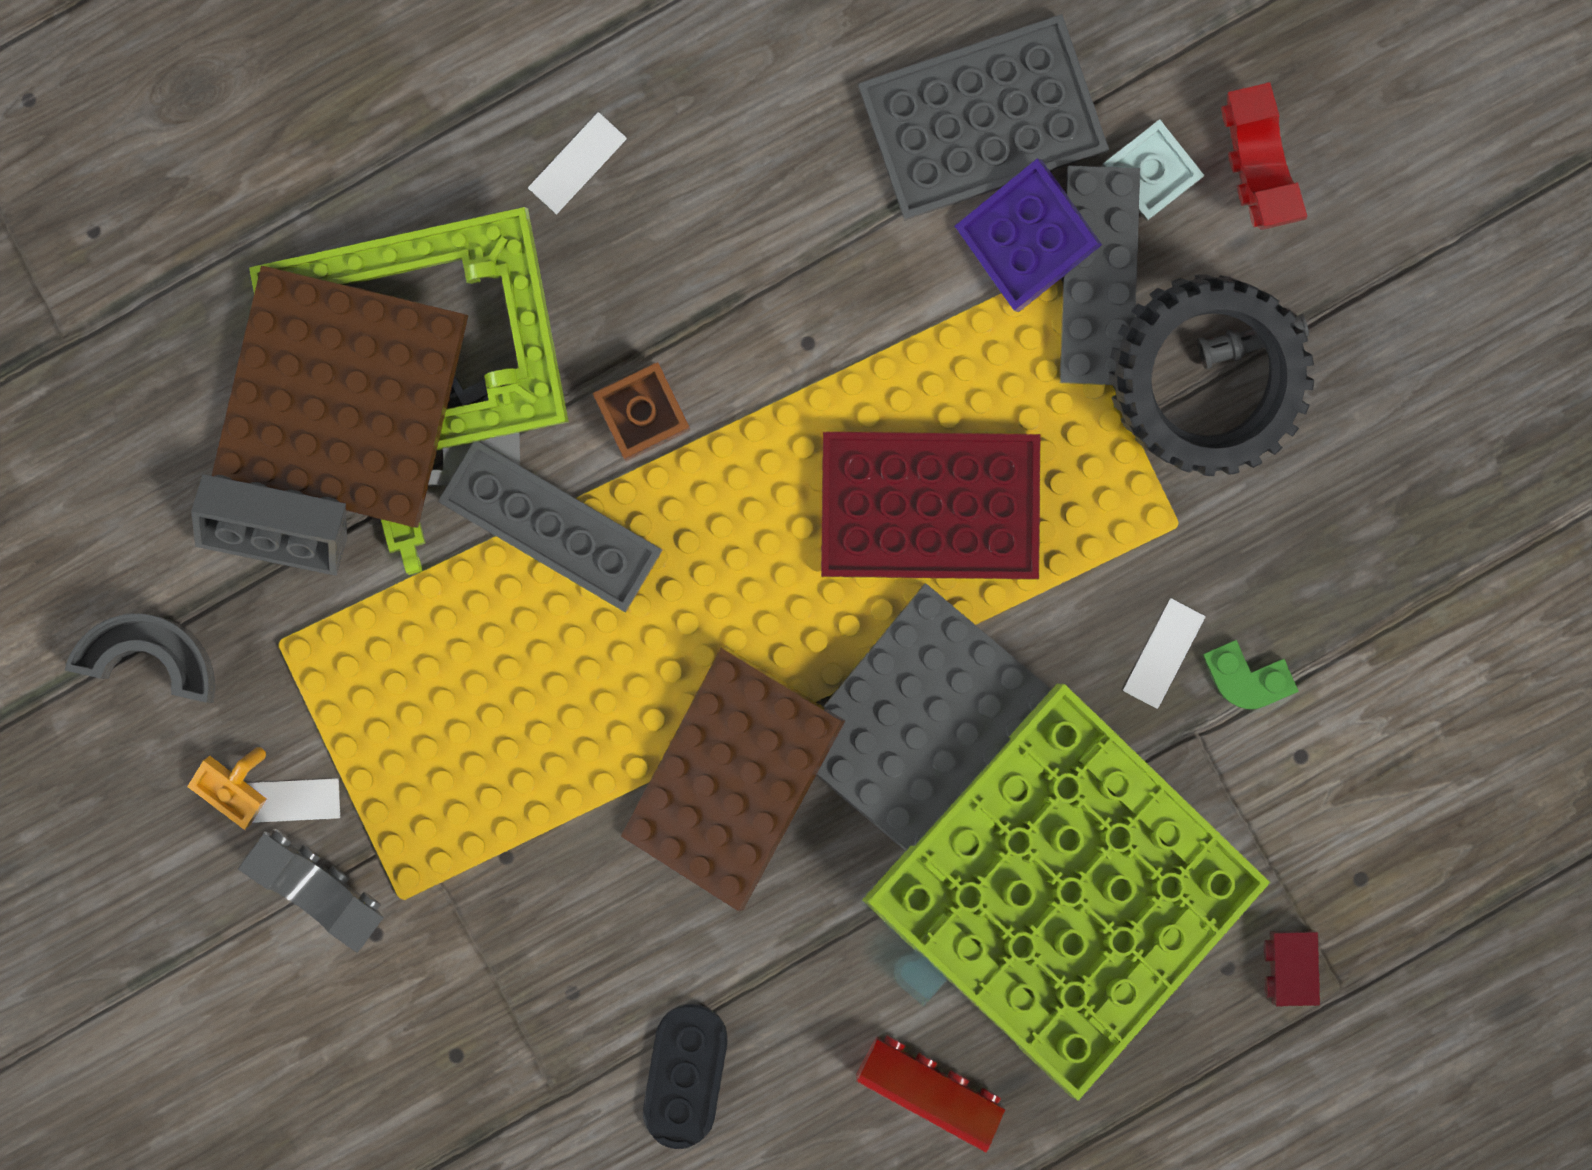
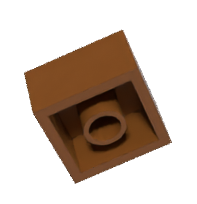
[592,362,691,462]

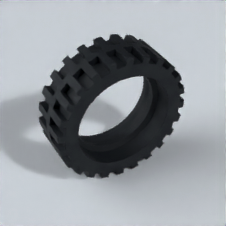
[1109,274,1314,476]

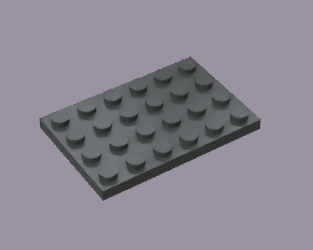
[858,14,1109,221]

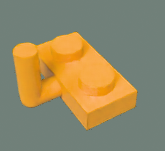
[187,747,267,830]

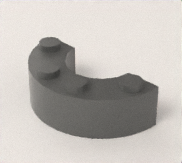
[65,614,216,703]
[238,829,384,953]

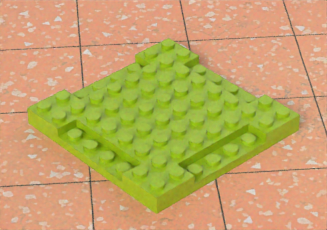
[862,684,1271,1101]

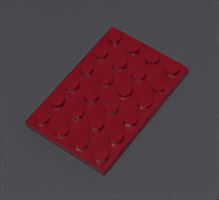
[821,432,1041,580]

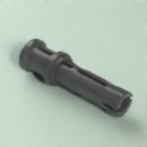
[1197,314,1309,369]

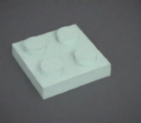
[1102,119,1204,222]

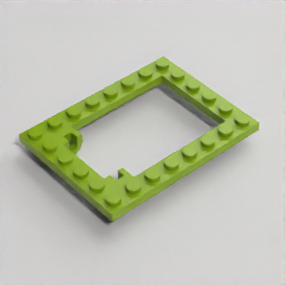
[249,207,569,450]

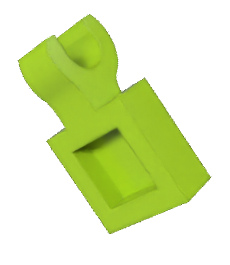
[381,519,426,575]

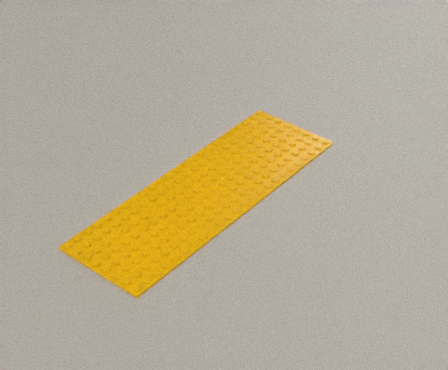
[279,279,1179,900]

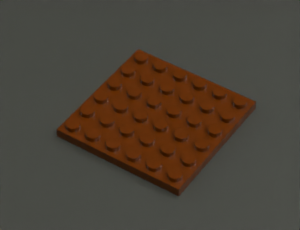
[211,265,469,528]

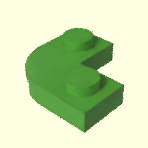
[1202,640,1299,709]

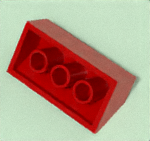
[856,1035,1005,1153]

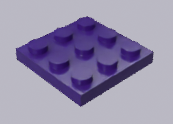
[955,158,1102,312]

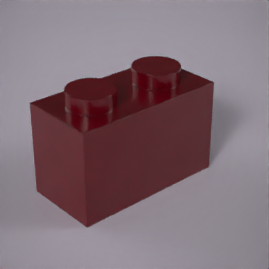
[1264,930,1320,1007]

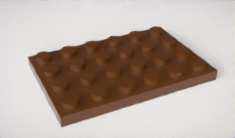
[621,648,846,911]

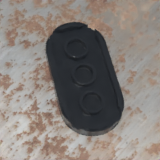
[643,1004,728,1149]

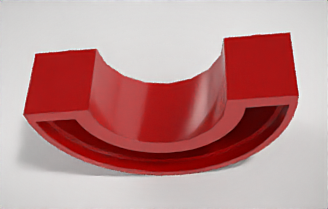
[1221,82,1307,230]

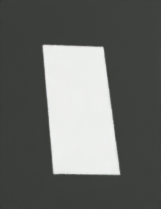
[528,112,627,214]
[1123,598,1206,709]
[247,779,340,823]

